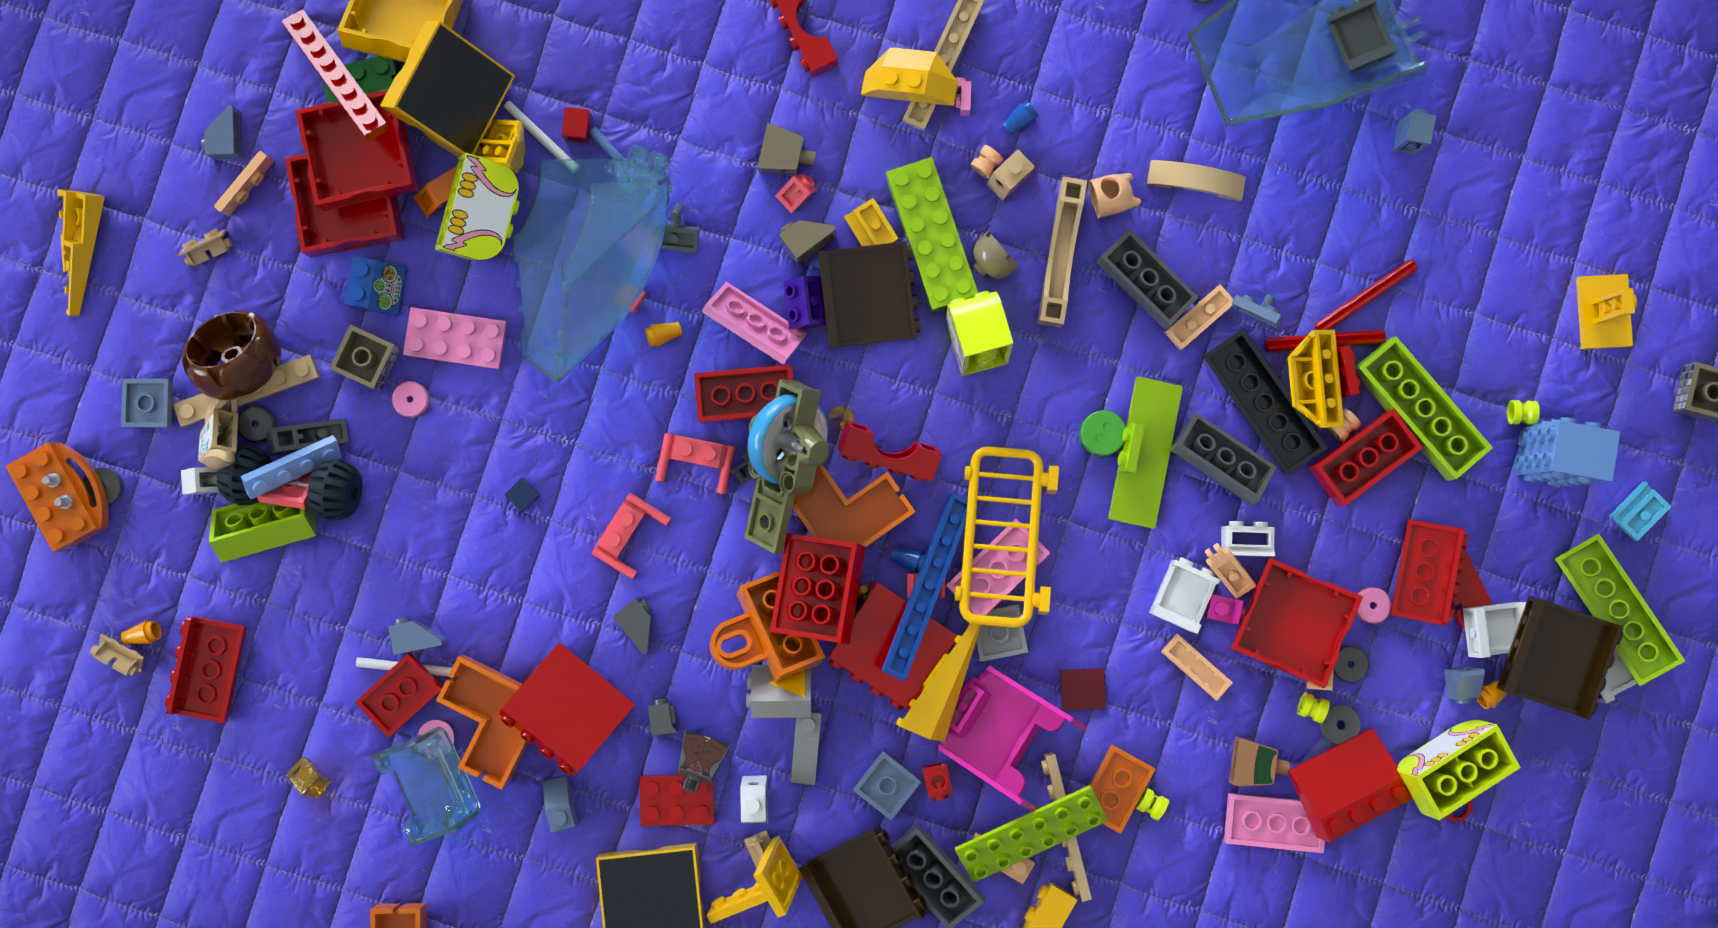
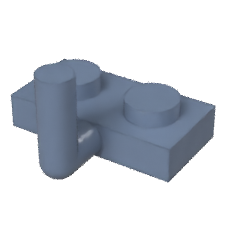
[1232,294,1283,329]

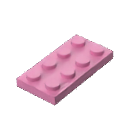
[702,281,807,365]
[403,307,508,370]
[946,519,1050,616]
[1224,793,1325,853]

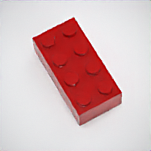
[694,364,794,424]
[1308,408,1423,507]

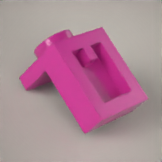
[1205,594,1246,625]

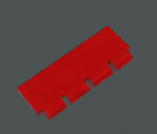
[1451,549,1493,638]

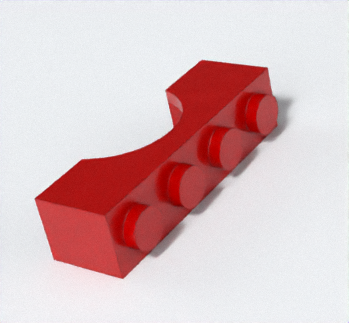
[768,0,838,78]
[837,420,942,482]

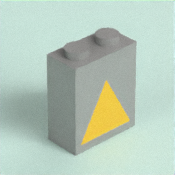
[746,665,812,718]

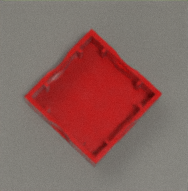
[295,89,419,211]
[285,154,405,257]
[1230,558,1363,688]

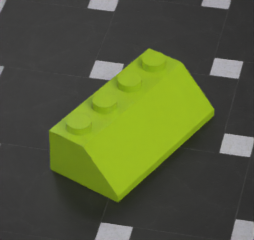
[209,502,317,563]

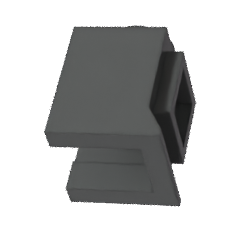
[648,698,679,736]

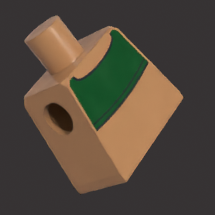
[1229,736,1290,786]

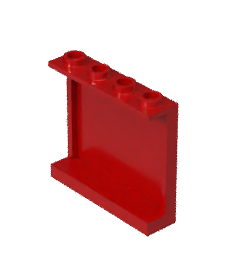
[825,581,957,710]
[499,642,635,777]

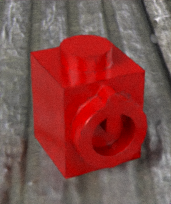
[922,761,953,801]

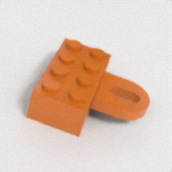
[709,571,825,683]

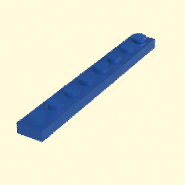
[881,492,968,681]

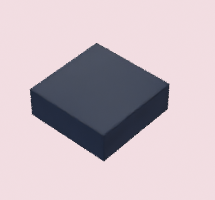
[505,478,540,512]

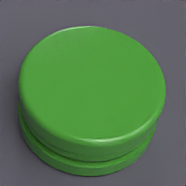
[1079,410,1125,456]

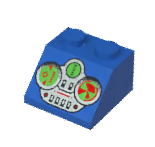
[344,256,407,316]

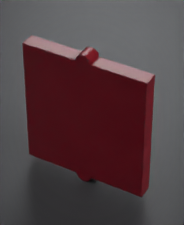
[1059,668,1107,711]

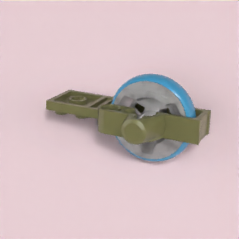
[744,380,829,554]

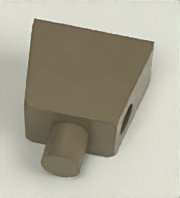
[757,123,816,175]

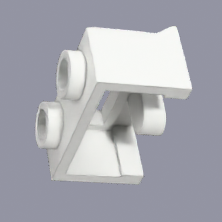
[1221,521,1275,557]

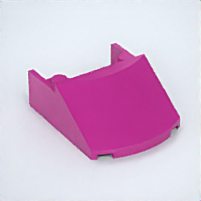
[938,666,1087,811]

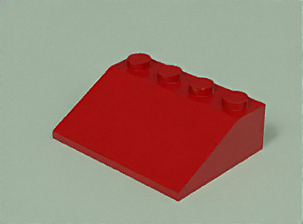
[770,533,866,645]
[1288,728,1413,842]

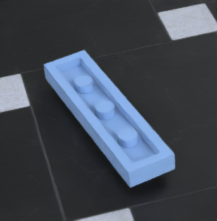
[241,435,342,499]

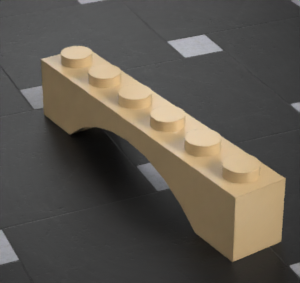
[1037,176,1087,328]

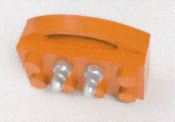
[5,442,109,552]

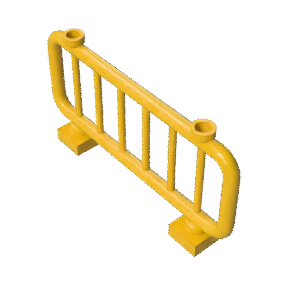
[955,446,1059,628]

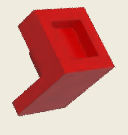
[562,107,592,143]

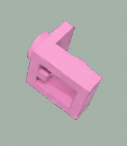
[956,77,971,116]

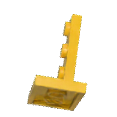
[1576,274,1637,350]
[707,836,803,924]

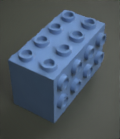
[1514,417,1621,487]

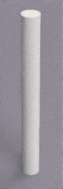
[503,101,579,173]
[356,657,452,677]

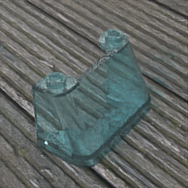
[371,726,480,846]

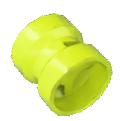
[1507,400,1540,425]
[1297,692,1330,723]
[1135,787,1169,821]

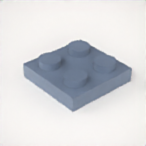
[121,379,173,428]
[853,750,922,820]

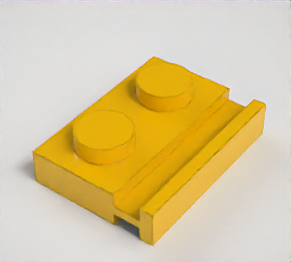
[844,198,899,246]

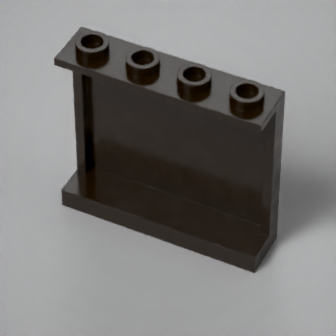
[818,241,920,349]
[1497,595,1623,720]
[799,824,927,928]

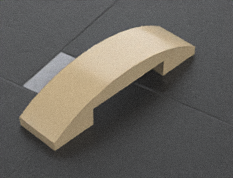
[1146,160,1246,201]

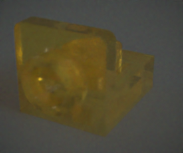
[827,405,855,431]
[286,757,331,798]

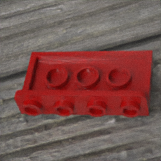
[1390,519,1468,626]
[165,616,247,723]

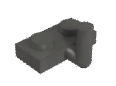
[649,202,700,253]

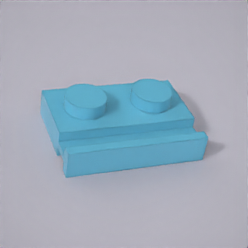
[1609,482,1671,541]

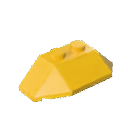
[861,47,958,106]
[457,119,526,174]
[1288,330,1344,428]

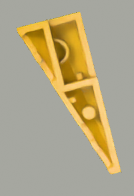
[57,189,105,316]
[896,623,981,741]

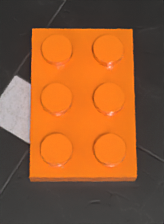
[1089,744,1155,834]

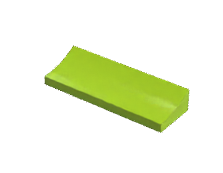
[1555,533,1685,686]

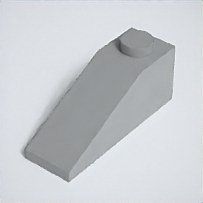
[791,710,822,785]

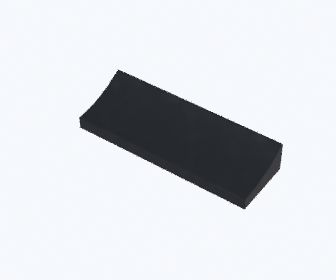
[1203,328,1328,476]

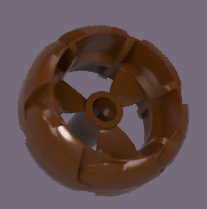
[182,310,282,400]

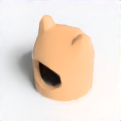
[1089,173,1142,218]

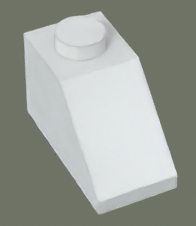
[181,467,220,495]

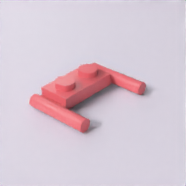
[655,433,736,495]
[591,492,671,580]

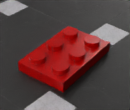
[355,652,443,738]
[639,775,715,826]

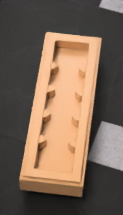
[214,151,274,217]
[1161,633,1233,701]

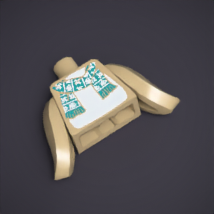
[198,397,239,470]

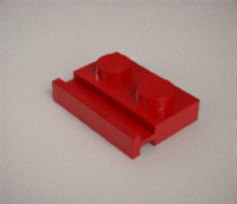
[1337,345,1360,398]

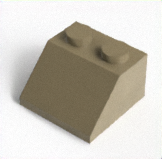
[779,220,837,266]

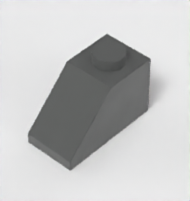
[613,598,654,655]

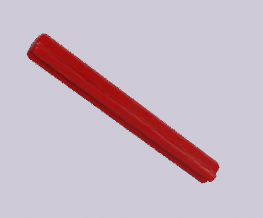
[1314,259,1418,330]
[1265,330,1386,351]

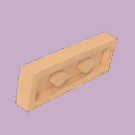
[1164,284,1234,351]

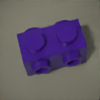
[783,276,826,330]

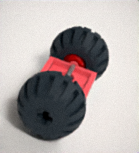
[217,445,363,521]

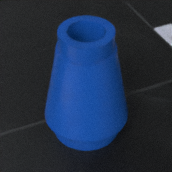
[1002,101,1039,135]
[890,547,926,574]

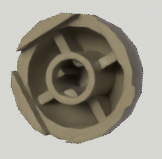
[973,231,1020,279]

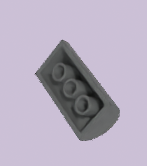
[1096,229,1198,330]
[1170,412,1277,506]
[891,823,986,928]

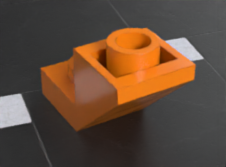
[413,166,457,217]

